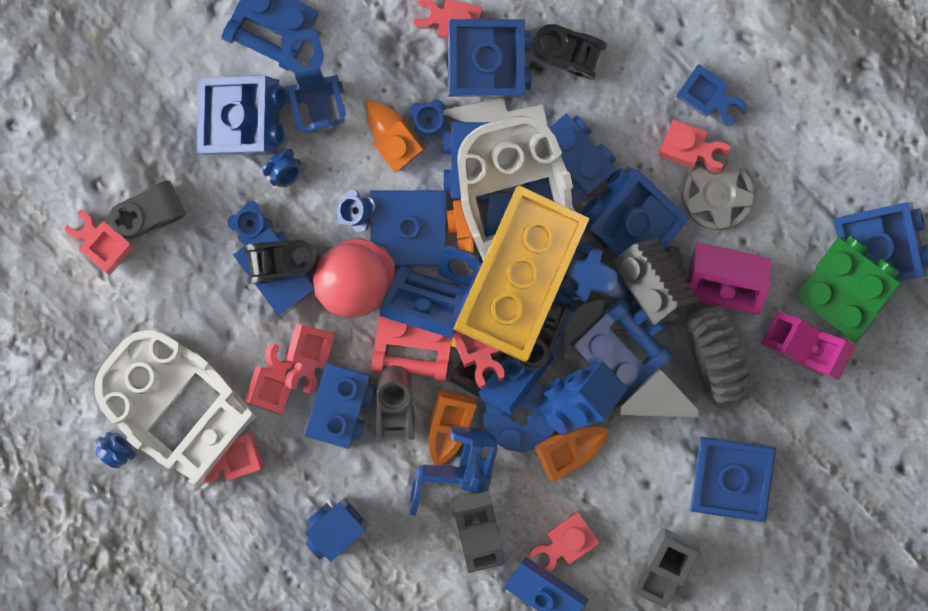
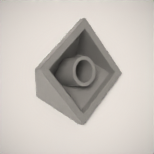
[614,370,699,417]

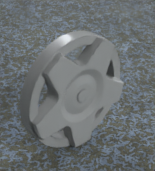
[683,159,754,230]

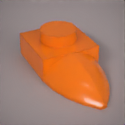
[366,100,427,173]
[447,200,475,274]
[428,390,477,466]
[534,426,610,482]

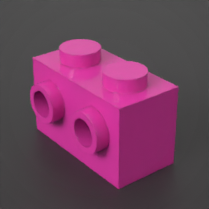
[687,242,771,315]

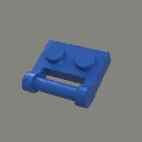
[221,0,319,71]
[380,265,469,338]
[570,298,673,401]

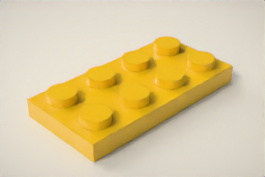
[453,185,589,362]

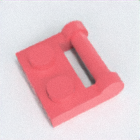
[371,305,452,382]

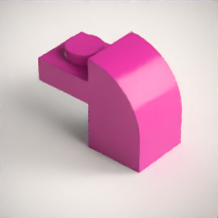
[760,311,856,381]

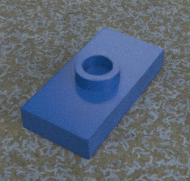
[479,343,554,415]
[504,557,588,611]

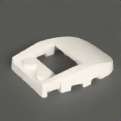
[457,116,575,261]
[95,330,256,485]

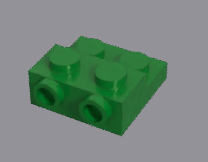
[795,235,904,343]

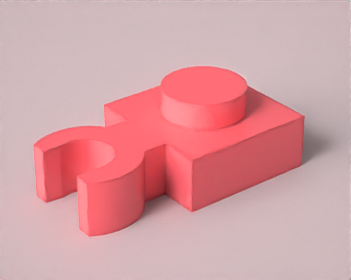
[413,0,482,40]
[659,119,731,174]
[65,210,134,275]
[285,323,335,394]
[453,331,504,389]
[244,344,295,415]
[203,433,265,484]
[529,511,599,572]

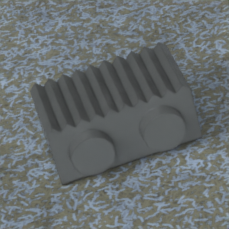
[612,239,698,326]

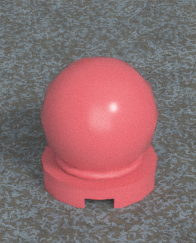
[313,237,396,319]

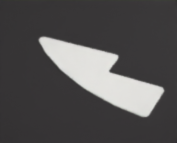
[443,98,547,125]

